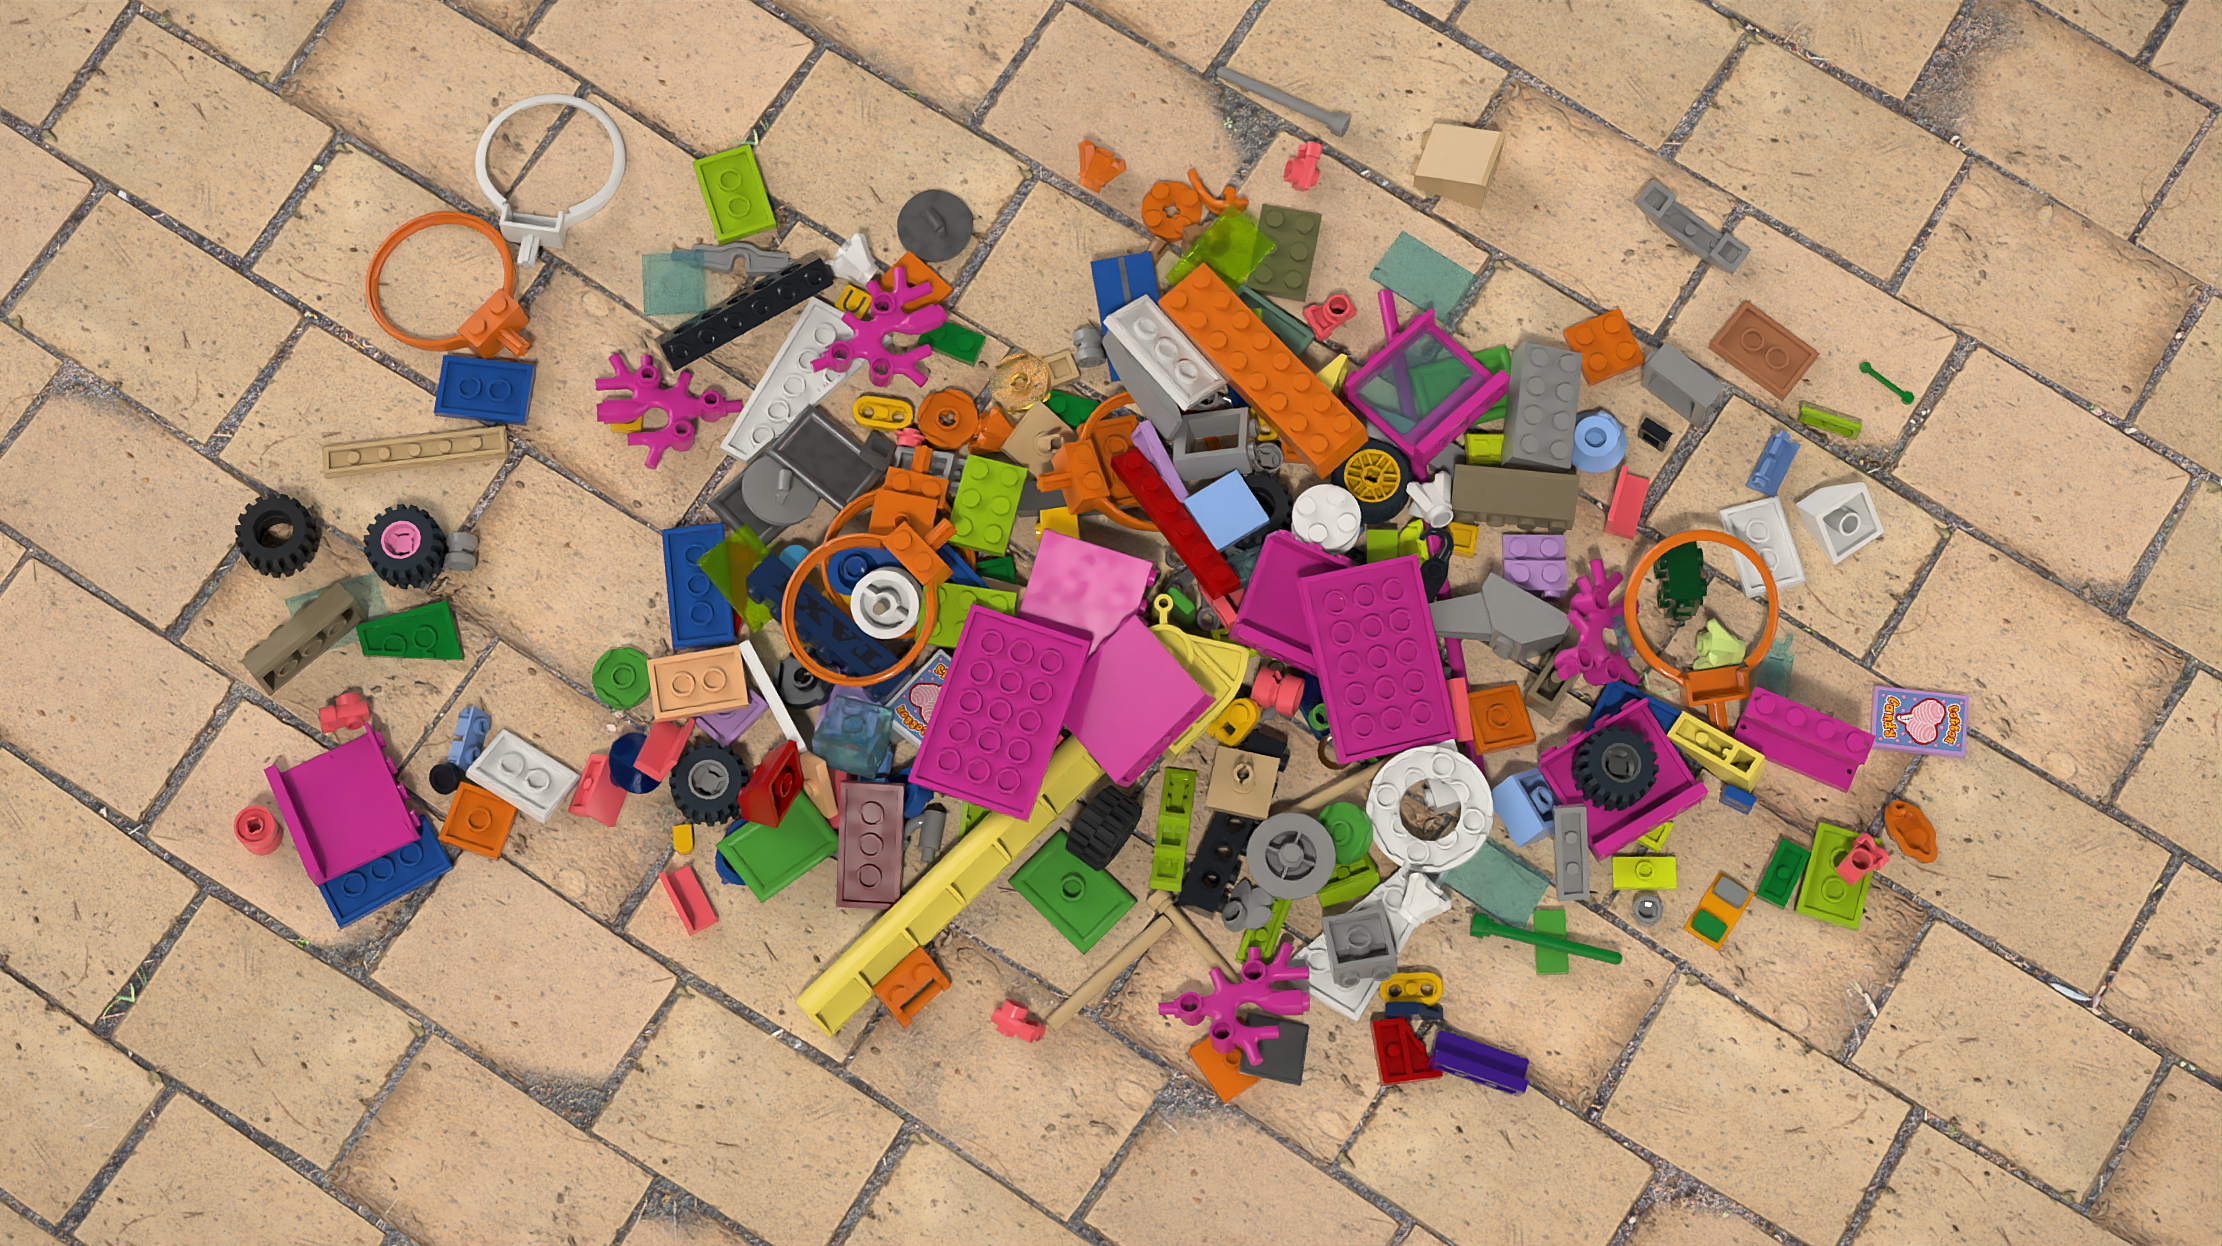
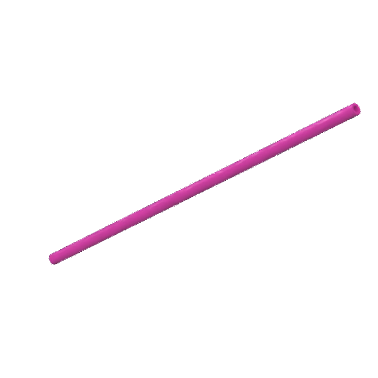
[1377,289,1488,782]

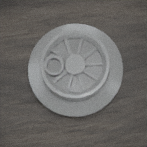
[1246,812,1336,900]

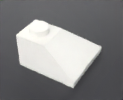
[1796,482,1884,565]

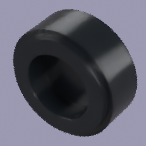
[429,762,462,795]

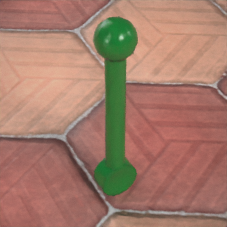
[1859,361,1914,405]

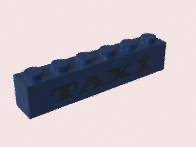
[746,553,912,706]

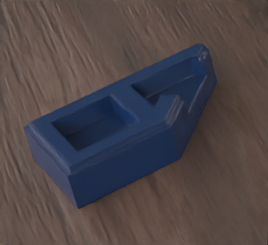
[1384,1002,1443,1021]

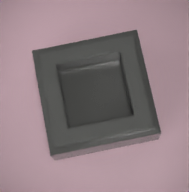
[858,432,897,472]

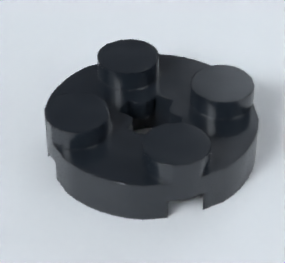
[773,647,836,709]

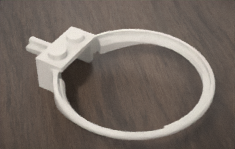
[475,94,625,269]

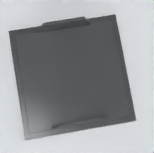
[1239,1012,1309,1086]

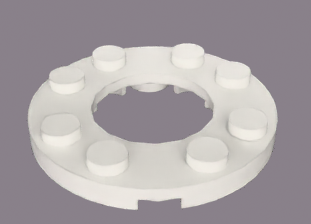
[1366,746,1494,874]

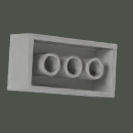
[1500,341,1583,474]

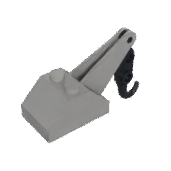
[1419,527,1571,662]

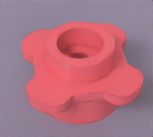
[895,428,926,448]

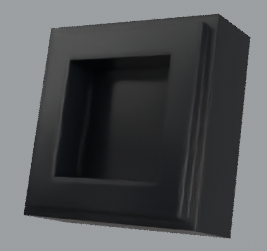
[1637,417,1672,452]

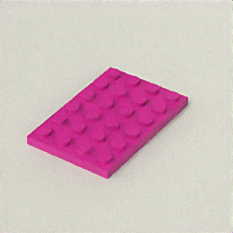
[1296,554,1458,765]
[908,604,1092,823]

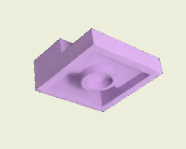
[1502,534,1567,602]

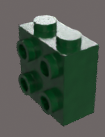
[1653,541,1707,621]

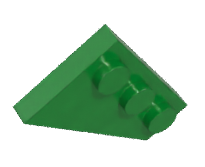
[356,600,464,661]

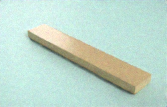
[322,425,509,479]

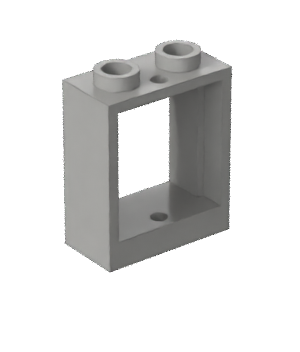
[1641,342,1725,429]
[1173,407,1259,482]

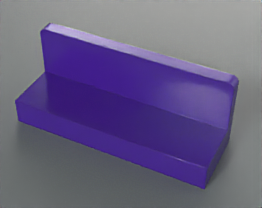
[1427,1030,1529,1097]

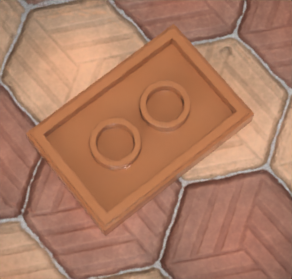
[1709,300,1820,402]

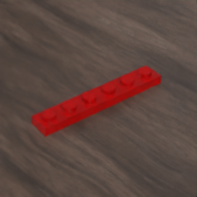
[1110,447,1241,601]

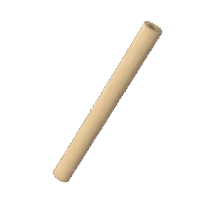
[1045,914,1173,1032]

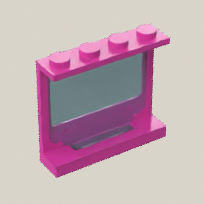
[1343,308,1510,468]

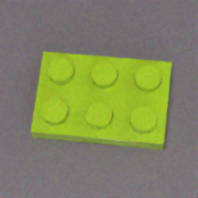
[692,144,777,246]
[946,454,1028,558]
[914,583,1018,649]
[1794,822,1881,931]

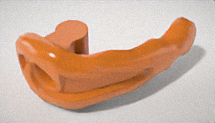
[1187,168,1249,218]

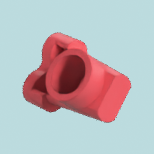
[1283,142,1323,192]
[1302,294,1356,341]
[319,692,369,734]
[1836,833,1890,885]
[991,999,1046,1043]

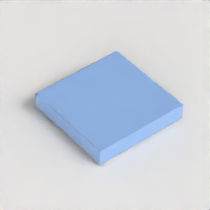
[1184,469,1270,553]

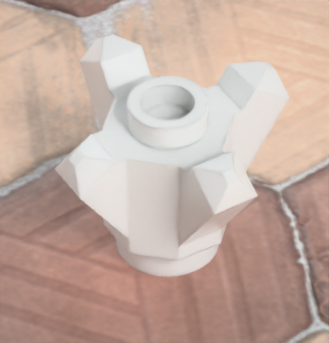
[824,233,879,286]
[1406,471,1454,528]
[1398,872,1452,928]

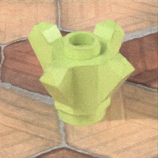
[1693,618,1745,671]

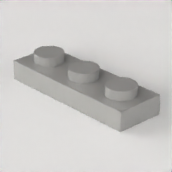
[1553,804,1590,901]

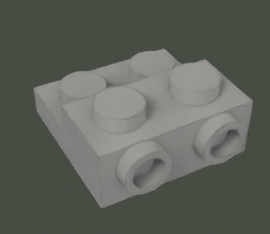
[1321,907,1397,987]

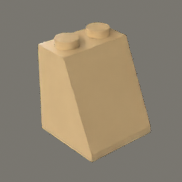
[1410,123,1505,210]

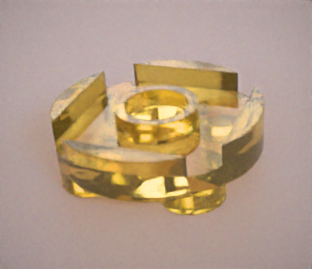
[989,353,1051,415]

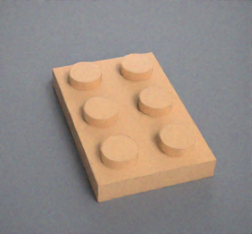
[647,645,750,723]

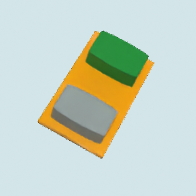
[1683,872,1755,951]

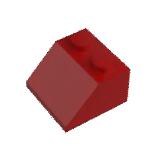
[738,740,804,829]

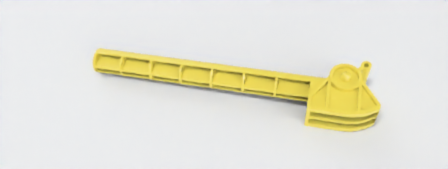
[794,594,1249,1039]

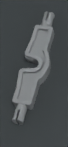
[671,243,797,277]

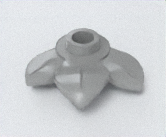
[1221,879,1275,932]

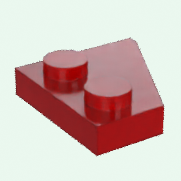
[1370,1017,1443,1086]

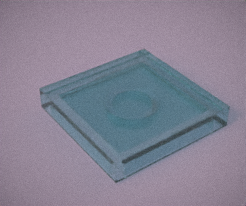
[642,251,706,316]

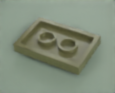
[1246,204,1322,302]

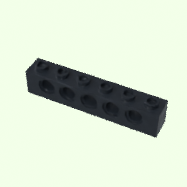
[654,252,834,372]
[1178,730,1291,920]

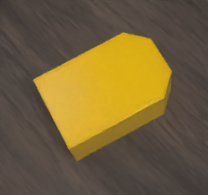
[672,824,694,855]

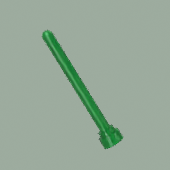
[1470,912,1623,965]

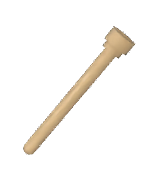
[1269,750,1404,817]
[1146,890,1258,1009]

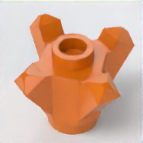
[1077,139,1126,193]
[968,406,1016,455]

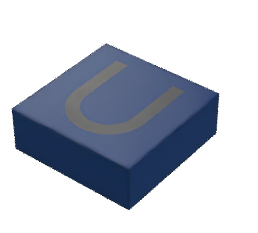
[1719,784,1757,815]

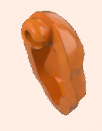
[1883,800,1937,864]

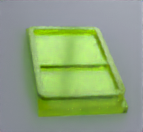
[1165,204,1275,292]

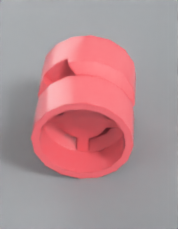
[1251,666,1305,718]
[233,805,283,856]

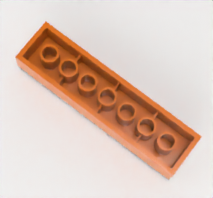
[1157,262,1368,480]

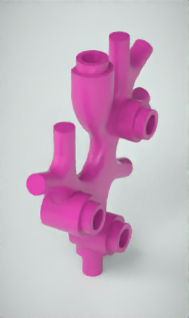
[810,267,947,388]
[595,353,742,470]
[1554,559,1640,686]
[1158,943,1310,1066]

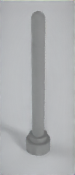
[1217,66,1351,138]

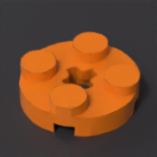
[1141,182,1202,242]
[917,389,978,452]

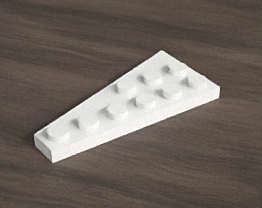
[720,296,892,465]
[1284,867,1450,1024]

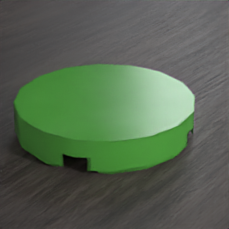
[592,647,651,709]
[1317,802,1373,865]

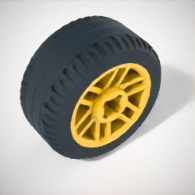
[1330,440,1412,524]

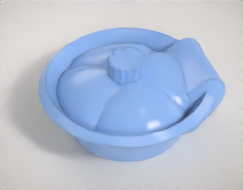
[1571,409,1627,473]

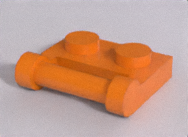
[872,946,952,1029]

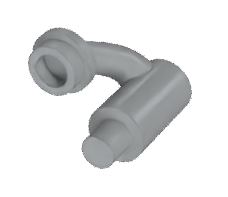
[903,810,946,863]

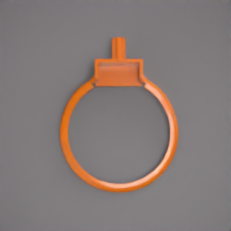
[365,211,530,360]
[1036,392,1222,532]
[821,445,976,639]
[781,518,957,687]
[1624,529,1779,732]

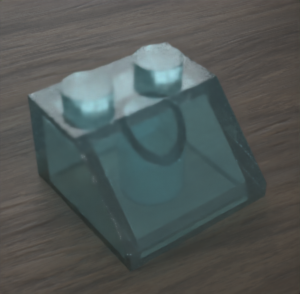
[812,694,895,779]

